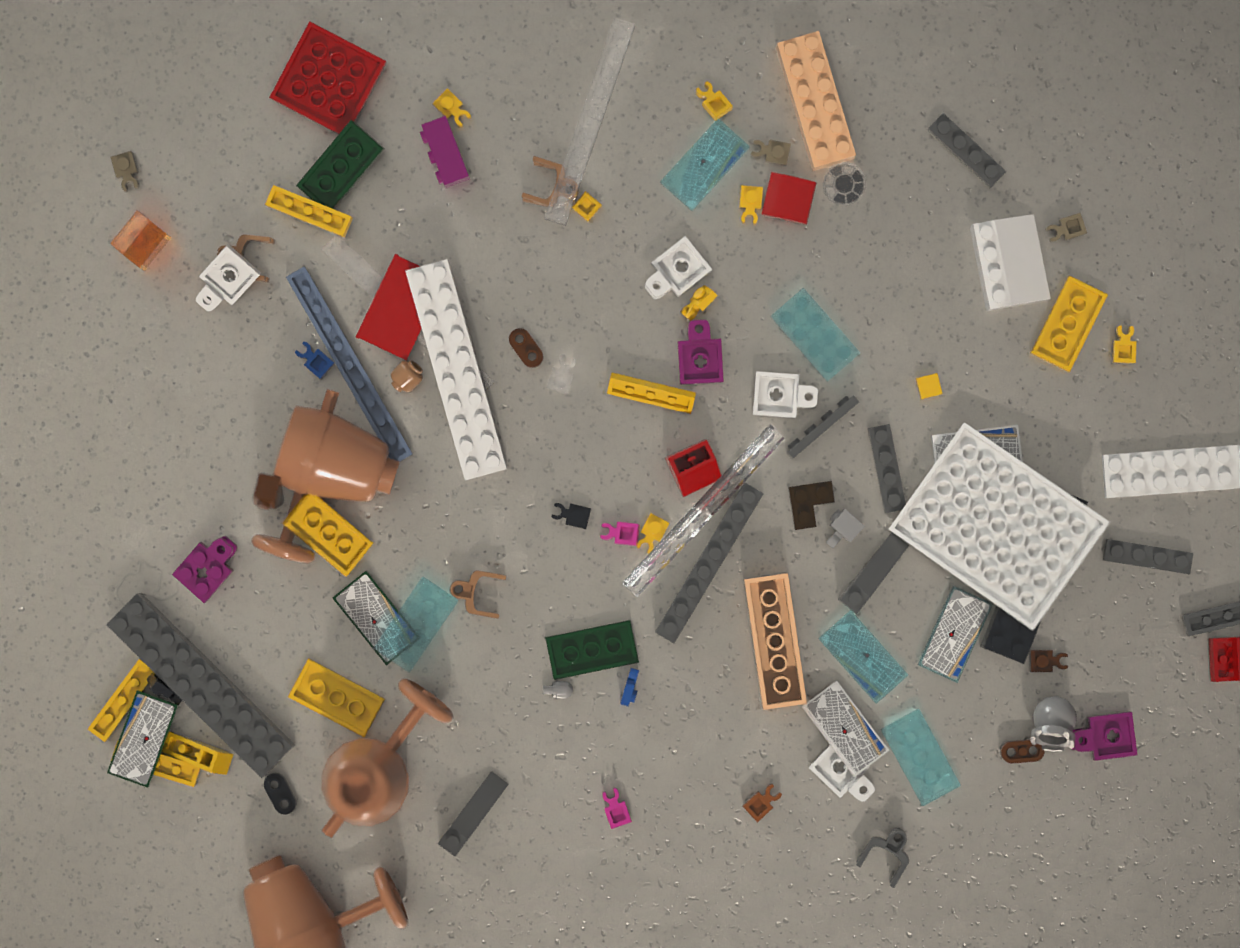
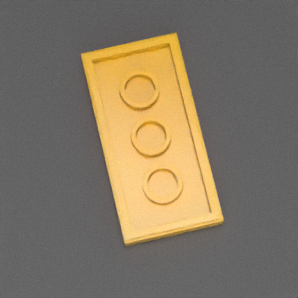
[1030,275,1108,372]
[282,494,373,577]
[288,658,385,738]

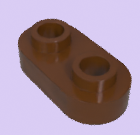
[509,328,543,368]
[1000,739,1045,764]

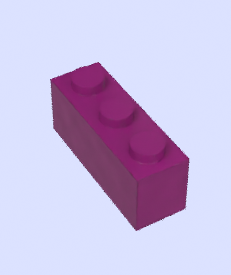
[420,116,470,188]

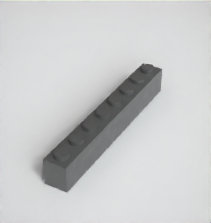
[655,483,764,643]

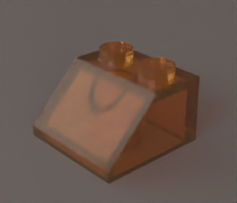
[110,210,171,271]

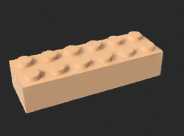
[776,31,856,171]
[743,573,807,710]

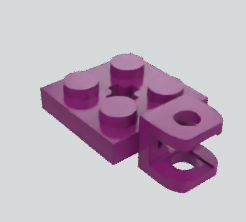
[678,320,724,385]
[172,536,237,603]
[1072,711,1138,761]

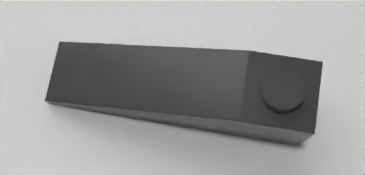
[838,532,909,614]
[438,771,509,857]

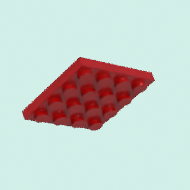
[269,21,387,134]

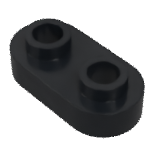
[264,773,297,815]

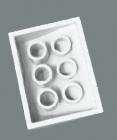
[970,214,1051,312]

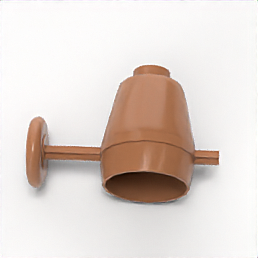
[252,389,400,563]
[321,679,453,838]
[243,855,408,948]

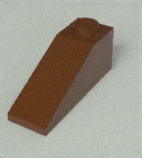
[253,473,284,510]

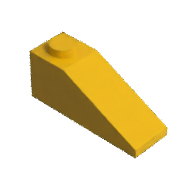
[162,731,234,775]

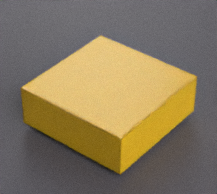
[572,191,602,222]
[916,373,943,399]

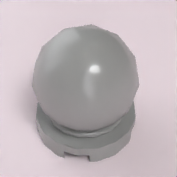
[1030,696,1077,752]

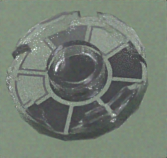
[823,162,866,206]

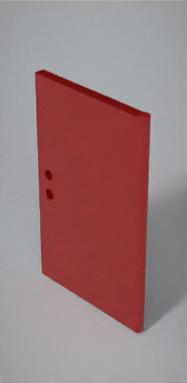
[355,254,422,361]

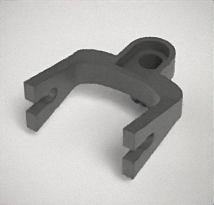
[856,828,909,888]

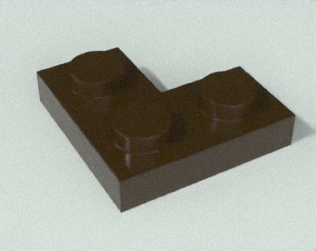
[788,481,835,530]

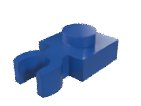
[295,342,335,379]
[620,668,639,707]

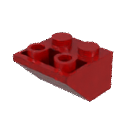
[665,439,722,497]

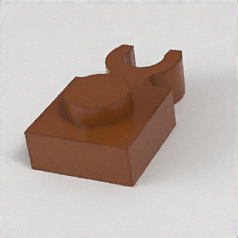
[742,784,782,823]

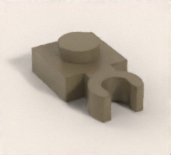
[751,140,791,166]
[110,151,139,192]
[1046,213,1087,242]

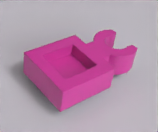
[600,522,640,546]
[602,787,632,829]

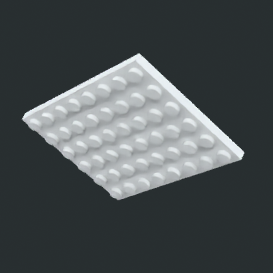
[889,422,1110,630]

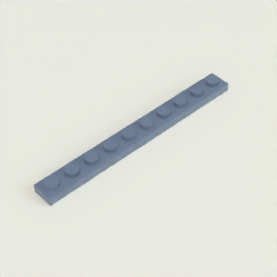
[286,266,413,462]

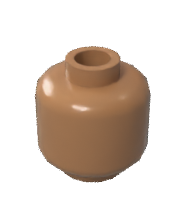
[391,360,423,392]

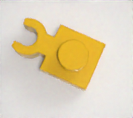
[696,81,733,121]
[432,88,471,128]
[739,185,763,224]
[680,285,718,321]
[1113,326,1137,364]
[637,513,669,554]

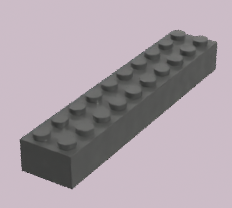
[106,593,295,778]

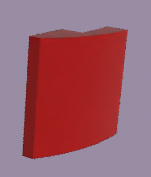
[762,172,817,225]
[1208,637,1240,682]

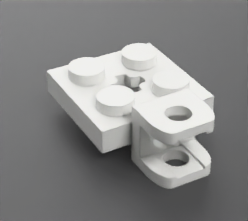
[645,236,712,299]
[196,244,261,311]
[753,371,818,418]
[808,745,875,802]

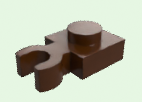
[1030,650,1068,672]

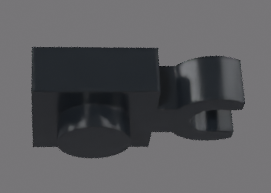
[551,503,591,529]
[146,673,182,705]

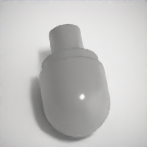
[543,681,573,699]

